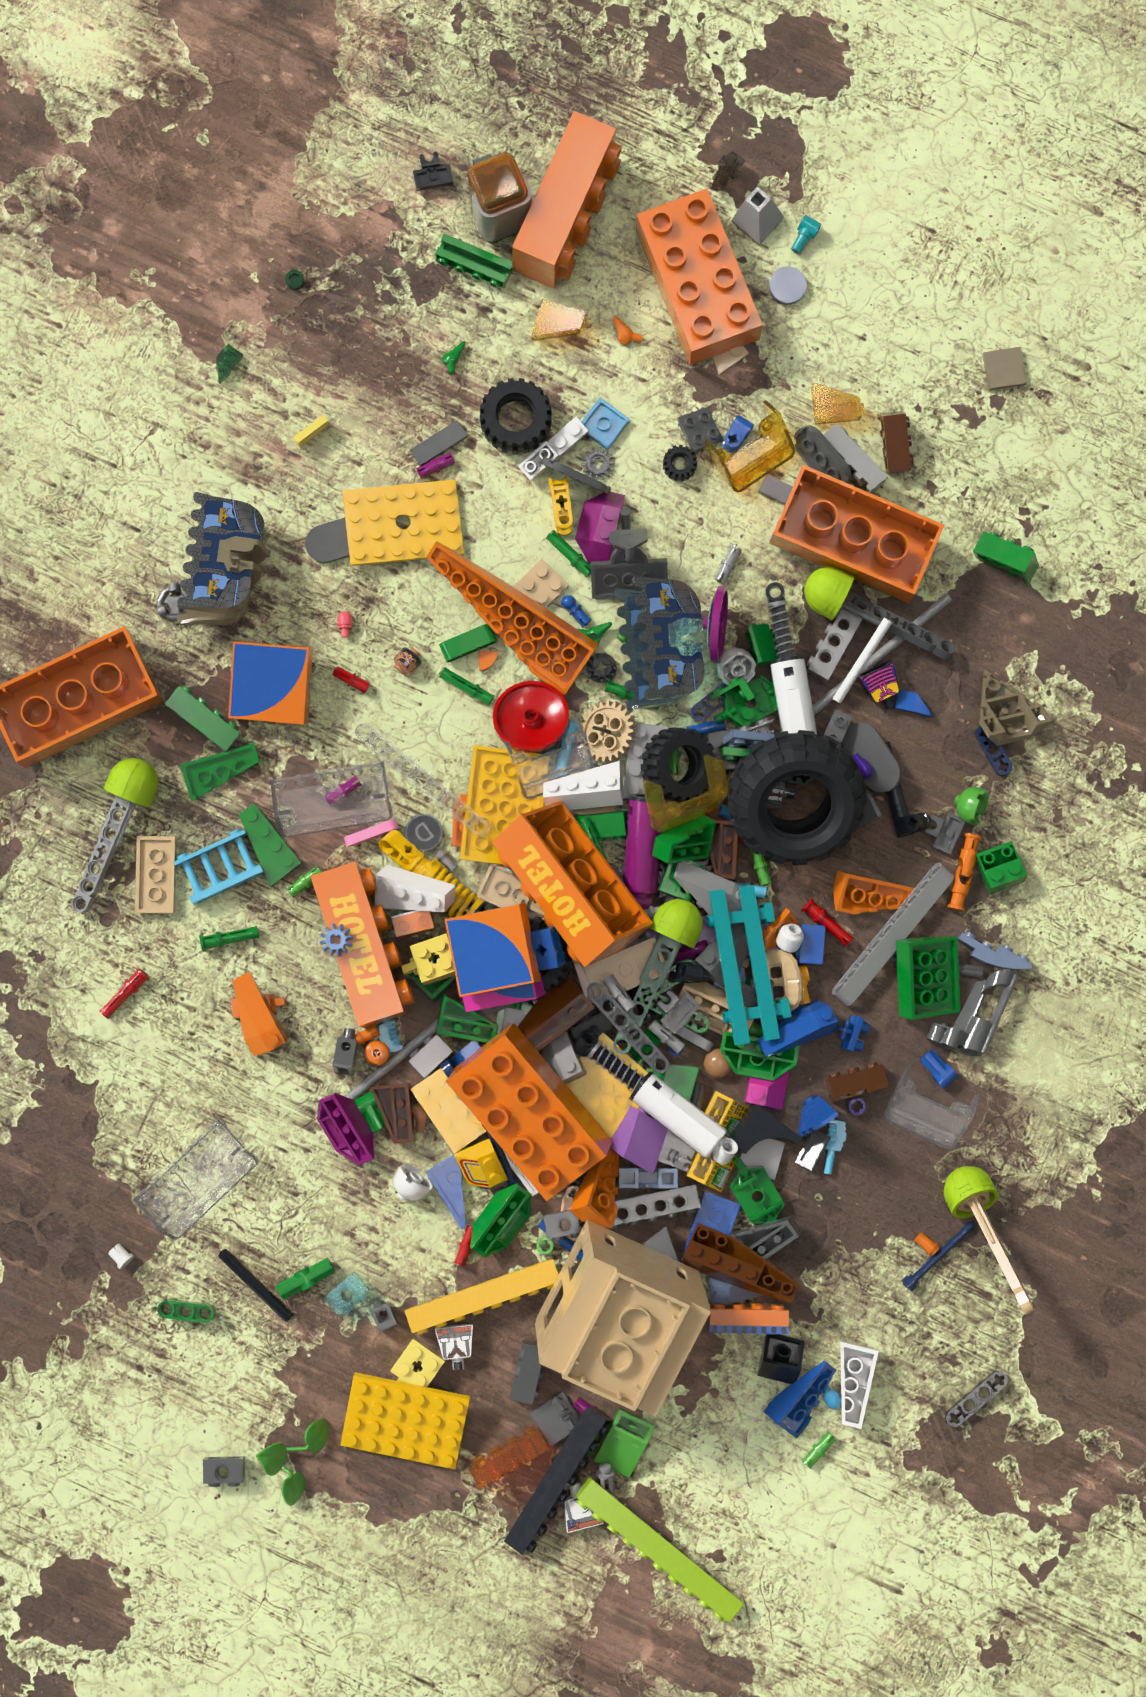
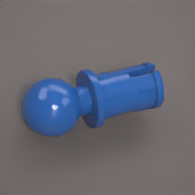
[561,595,592,628]

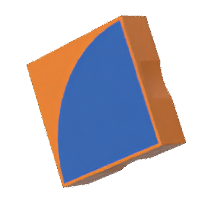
[228,640,313,725]
[444,903,541,997]

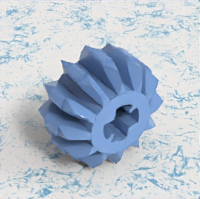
[319,923,353,957]

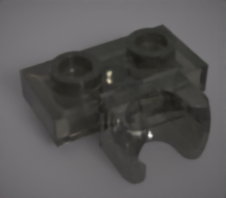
[711,151,745,192]

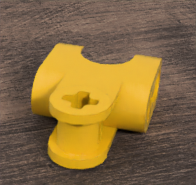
[548,476,573,536]

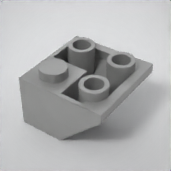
[731,187,784,245]

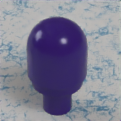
[853,753,873,779]

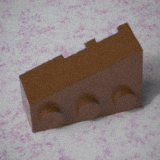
[825,1062,889,1102]

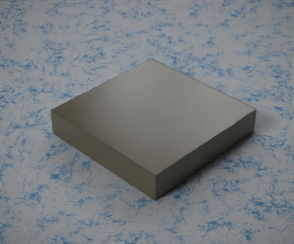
[982,347,1027,391]

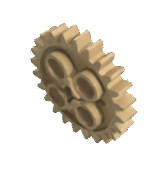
[578,701,637,763]

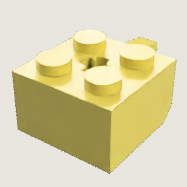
[401,934,455,985]
[390,1337,445,1387]

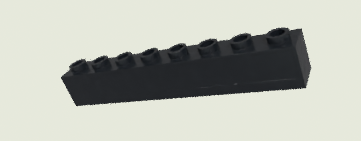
[504,1407,612,1555]

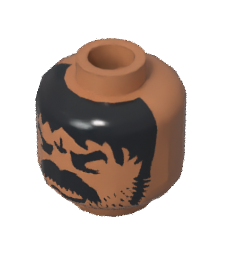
[393,647,422,676]

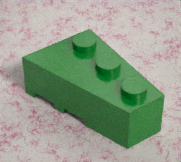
[973,531,1039,585]
[435,993,498,1043]

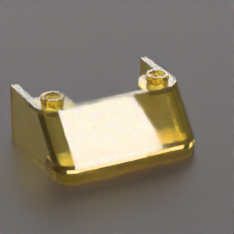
[703,400,795,492]
[642,754,729,833]

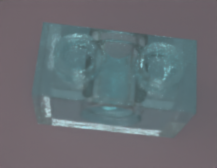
[324,1271,369,1316]

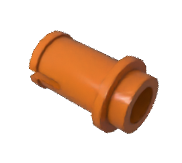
[355,1024,380,1045]
[914,1232,939,1256]

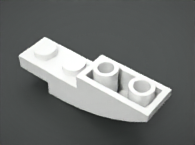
[518,417,589,481]

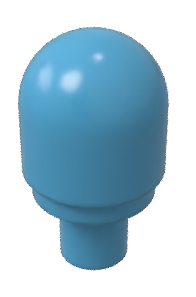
[822,1386,842,1410]

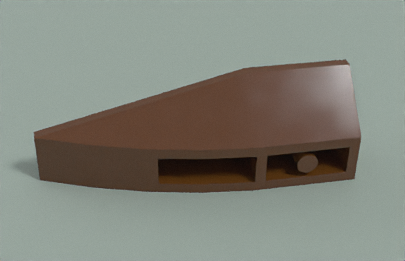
[517,976,594,1051]
[683,1223,800,1303]

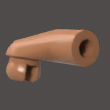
[412,1103,428,1133]

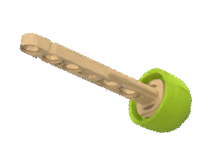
[944,1166,1035,1315]

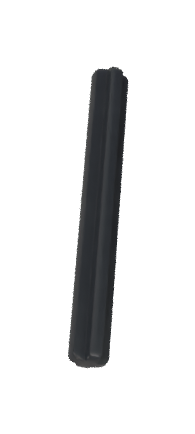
[218,1249,293,1322]

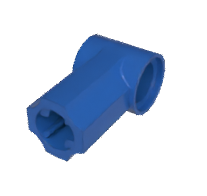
[919,1049,958,1089]

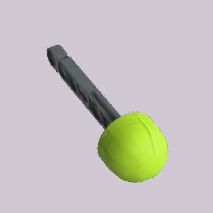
[804,566,955,659]

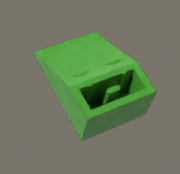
[594,1407,655,1478]

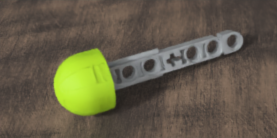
[72,758,158,913]

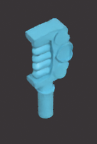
[379,1020,403,1053]
[824,1120,847,1175]

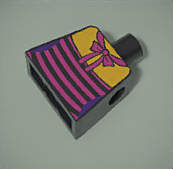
[857,661,900,710]

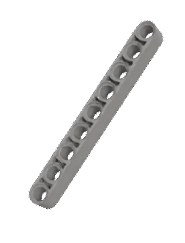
[832,862,954,1006]

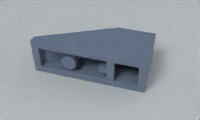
[708,1276,764,1304]

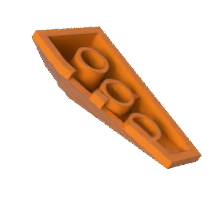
[833,870,914,915]
[232,971,288,1056]
[570,1148,619,1228]

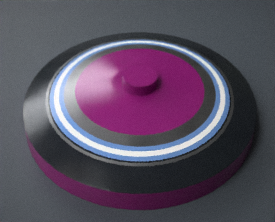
[703,586,728,663]

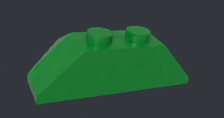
[720,1031,800,1081]
[470,1183,531,1258]

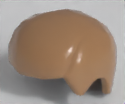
[703,1048,732,1078]

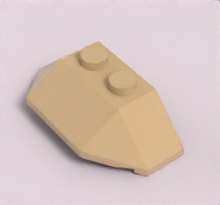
[678,982,753,1035]

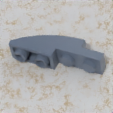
[958,931,1033,970]

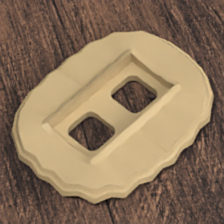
[752,950,803,1012]

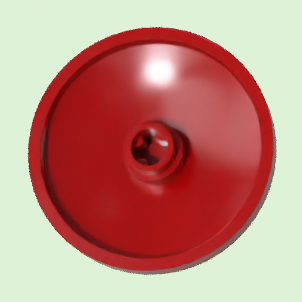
[493,681,569,753]

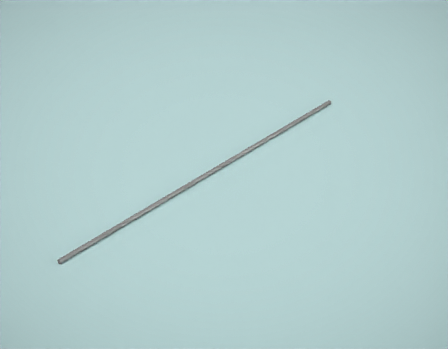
[345,593,952,1101]

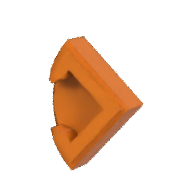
[479,651,498,671]

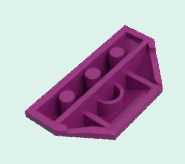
[575,491,625,564]
[317,1093,375,1165]

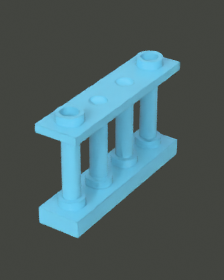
[174,829,264,905]

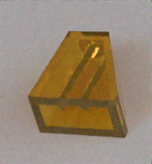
[532,299,588,341]
[811,383,864,425]

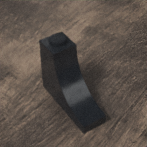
[728,1104,802,1154]

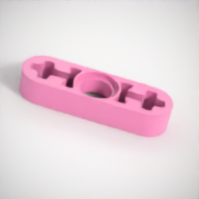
[344,819,399,847]

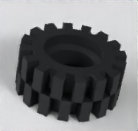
[663,445,697,482]

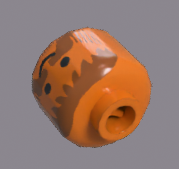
[364,1041,390,1066]

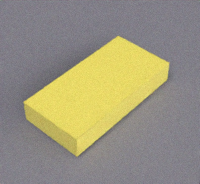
[294,415,329,447]

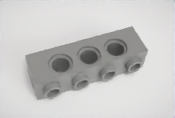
[806,608,863,683]

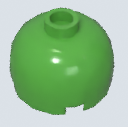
[954,787,989,826]

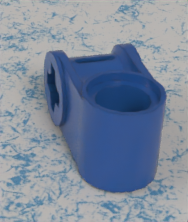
[723,415,754,453]

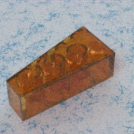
[468,1426,550,1490]

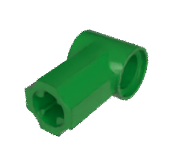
[355,1092,386,1133]

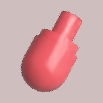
[337,611,353,638]

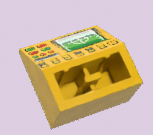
[704,1091,748,1138]
[686,1152,737,1192]

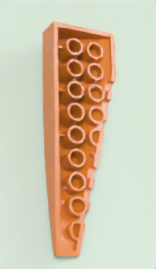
[426,541,599,695]

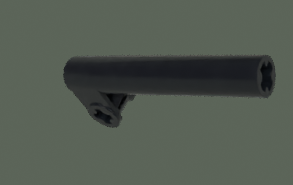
[885,741,931,838]

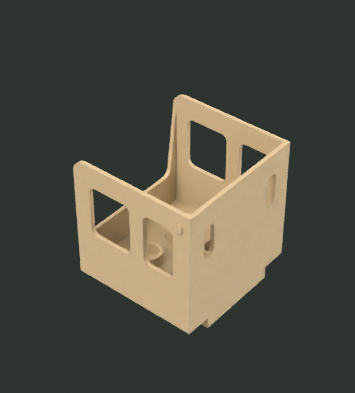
[535,1219,711,1416]

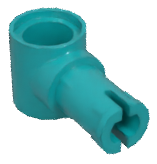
[791,215,822,254]

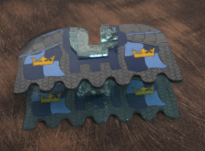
[614,576,705,711]

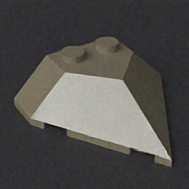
[979,670,1052,746]

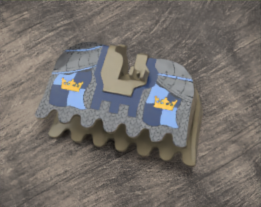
[177,492,271,626]

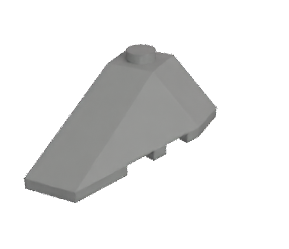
[674,861,742,916]
[542,1029,587,1084]

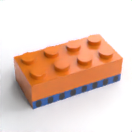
[707,1303,789,1334]

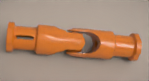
[947,833,982,912]

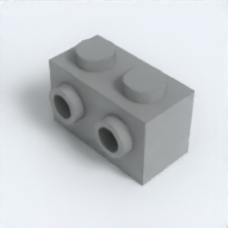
[409,1035,453,1078]

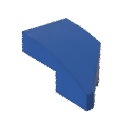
[895,690,932,717]

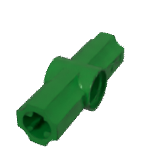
[275,1257,335,1300]

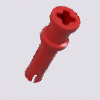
[801,898,854,947]
[99,967,150,1019]

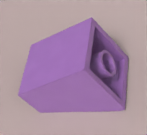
[610,1105,668,1174]

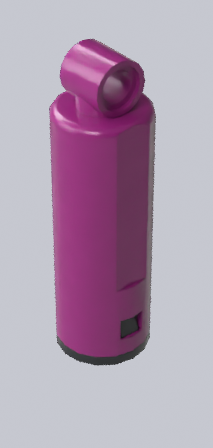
[624,794,664,909]

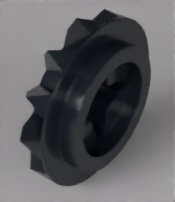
[587,653,617,683]

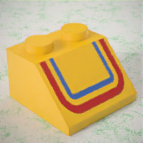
[454,1138,508,1188]

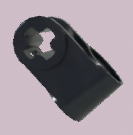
[672,961,704,983]

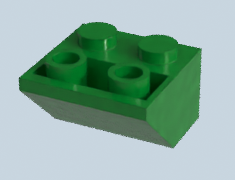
[976,841,1027,895]

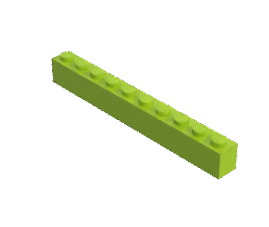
[575,1477,744,1623]

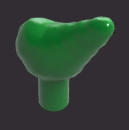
[442,342,465,375]
[577,622,612,643]

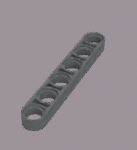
[587,982,669,1073]

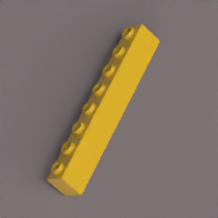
[405,1258,559,1335]

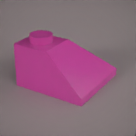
[744,1071,789,1110]

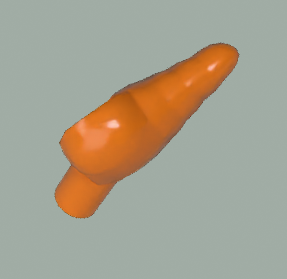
[613,316,643,345]

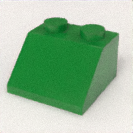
[745,624,778,669]

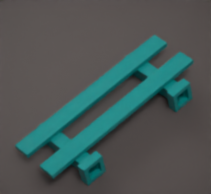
[706,885,791,1046]

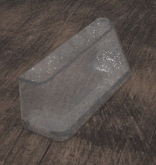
[270,761,393,838]
[134,1118,259,1240]

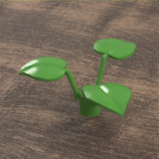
[256,1418,328,1506]

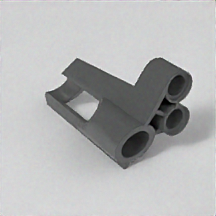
[926,969,1018,1056]

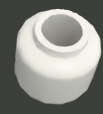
[776,924,804,953]

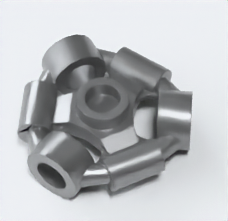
[156,583,188,621]

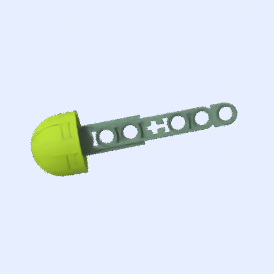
[613,899,702,1054]

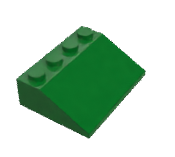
[896,936,960,1020]

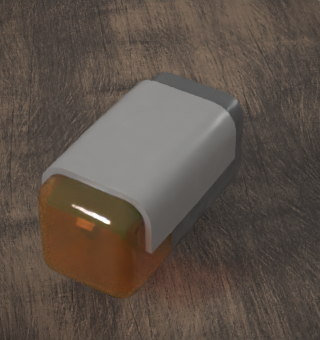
[468,152,532,243]

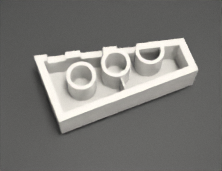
[543,761,623,810]
[375,865,456,912]

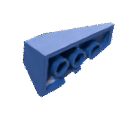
[763,1360,836,1438]

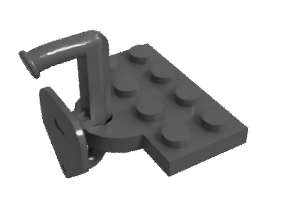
[591,507,668,599]

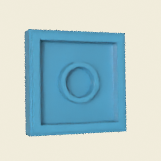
[582,398,630,450]

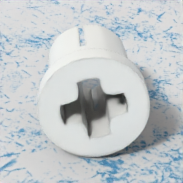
[108,1243,134,1270]

